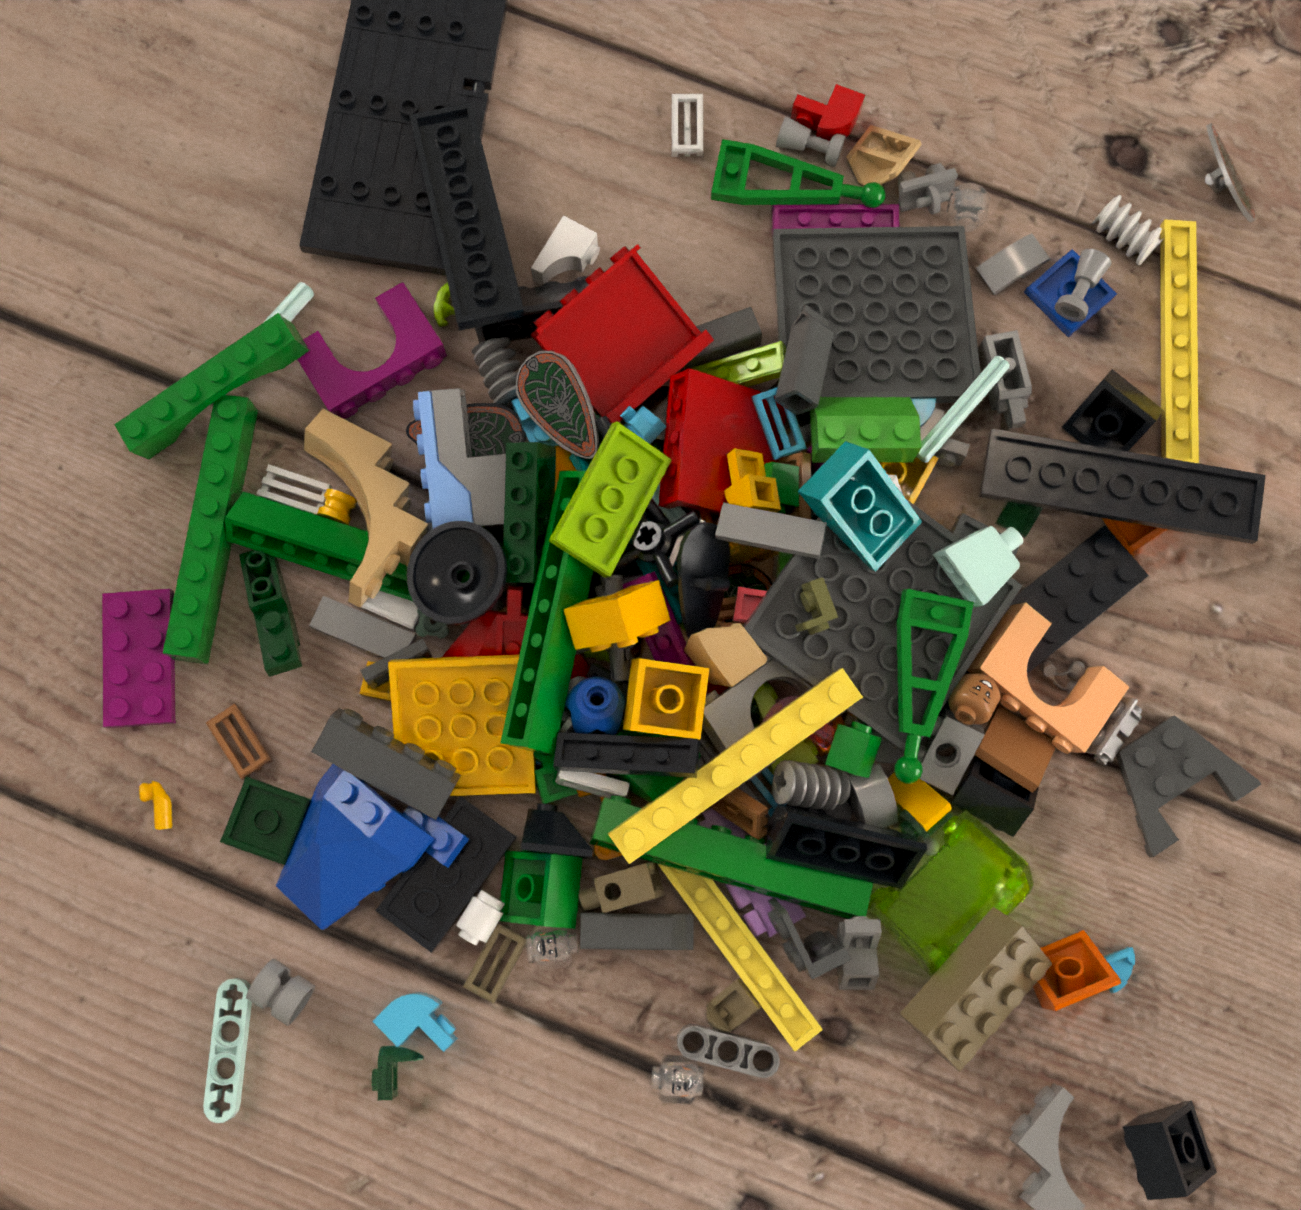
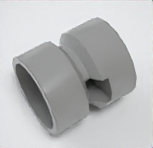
[246,959,315,1026]

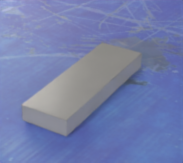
[715,503,827,559]
[309,596,417,658]

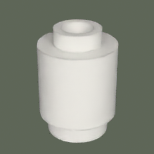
[456,890,505,946]

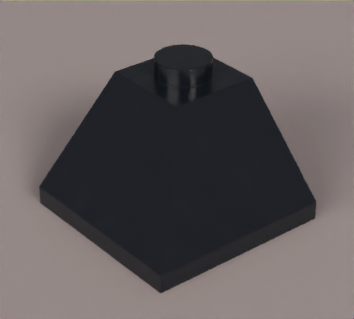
[521,803,595,860]

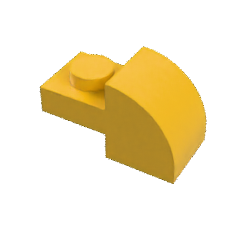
[724,448,781,513]

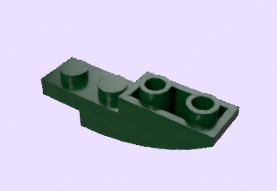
[239,550,302,677]

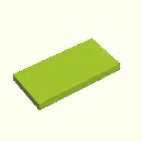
[549,421,672,578]

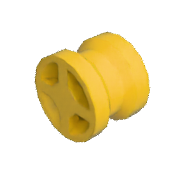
[317,489,357,525]

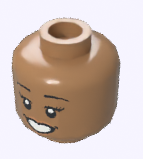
[948,673,1001,725]

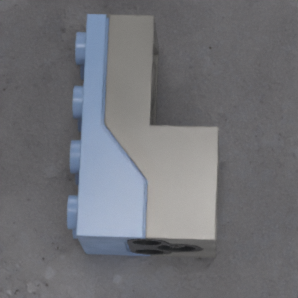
[413,388,506,529]

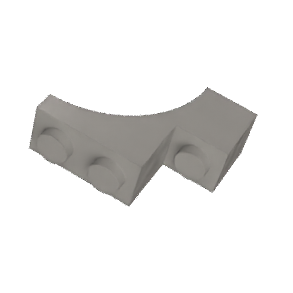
[1009,1083,1085,1210]

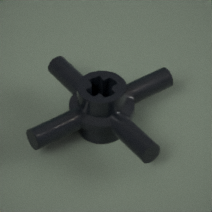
[612,510,701,588]

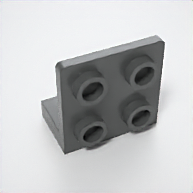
[767,898,851,980]

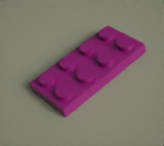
[102,589,176,729]

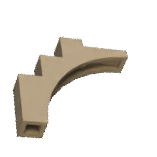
[304,409,428,608]

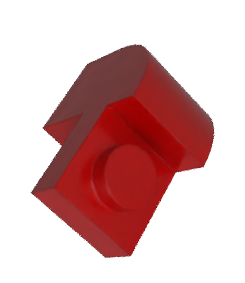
[791,84,865,141]

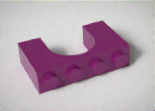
[297,282,447,419]

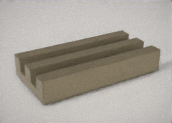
[463,923,529,1004]

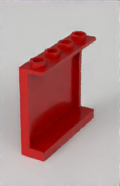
[531,244,714,424]
[658,368,786,516]

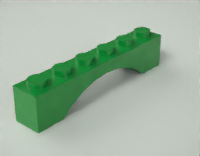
[114,313,310,460]

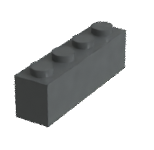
[311,708,461,820]

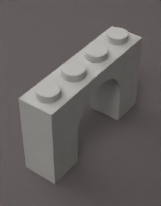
[702,654,845,781]

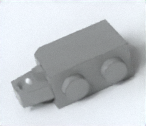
[978,330,1032,430]

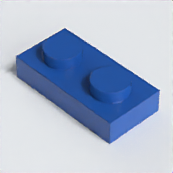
[403,806,469,868]

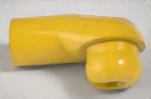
[139,781,173,830]

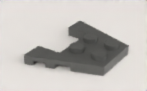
[1116,715,1262,857]

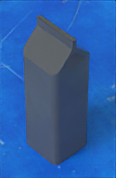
[775,305,834,415]
[676,307,762,374]
[580,912,694,950]

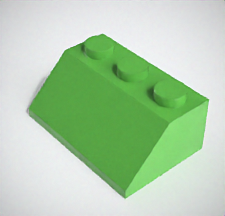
[810,397,921,463]

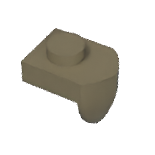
[706,978,762,1032]

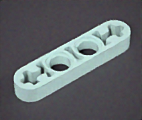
[203,978,252,1123]

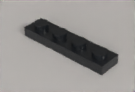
[553,732,700,778]

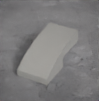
[976,233,1050,295]

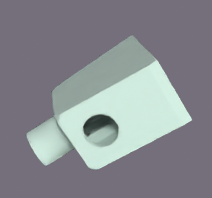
[933,526,1023,607]

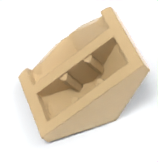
[846,125,922,186]
[684,623,768,687]

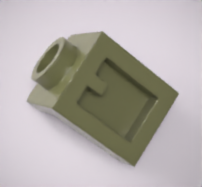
[795,577,838,635]

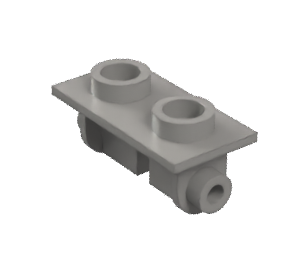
[1085,697,1143,766]

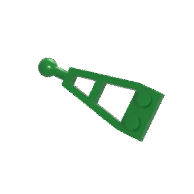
[711,139,886,208]
[894,589,974,784]

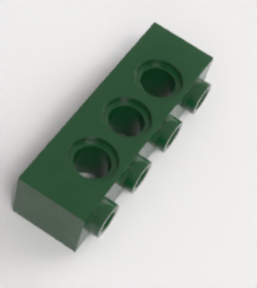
[503,442,556,584]

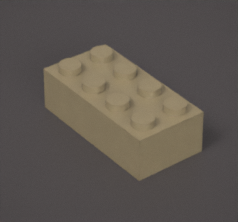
[900,907,1052,1072]

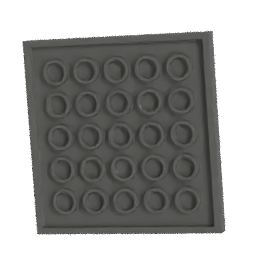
[772,226,981,403]
[743,498,1023,754]

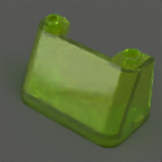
[868,809,1034,977]

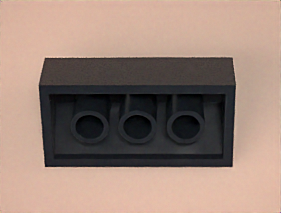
[475,276,588,344]
[766,804,927,889]

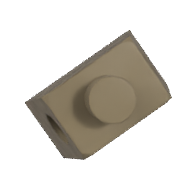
[579,862,666,913]

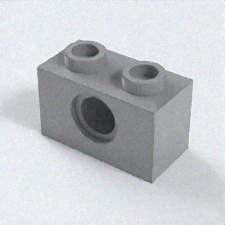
[918,708,985,795]

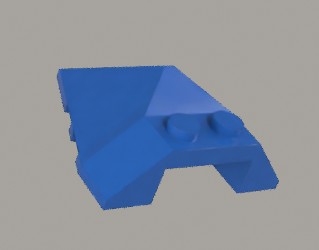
[276,764,435,930]

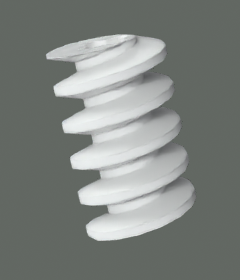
[1092,195,1164,266]

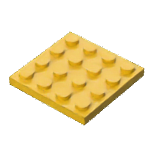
[388,655,537,796]

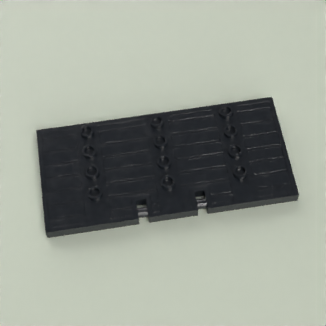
[299,0,508,276]

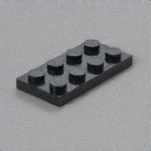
[375,796,517,953]

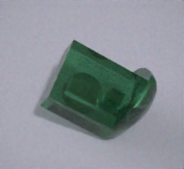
[372,1046,424,1101]

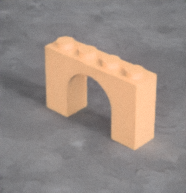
[967,602,1129,754]

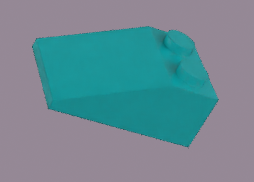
[798,441,922,572]

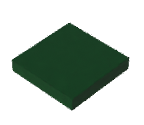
[220,776,311,865]

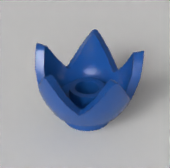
[565,676,626,735]

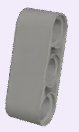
[677,1024,780,1078]

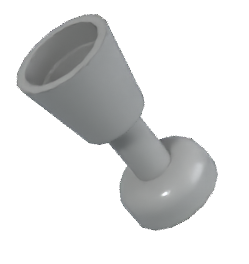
[776,116,846,167]
[1055,249,1112,322]

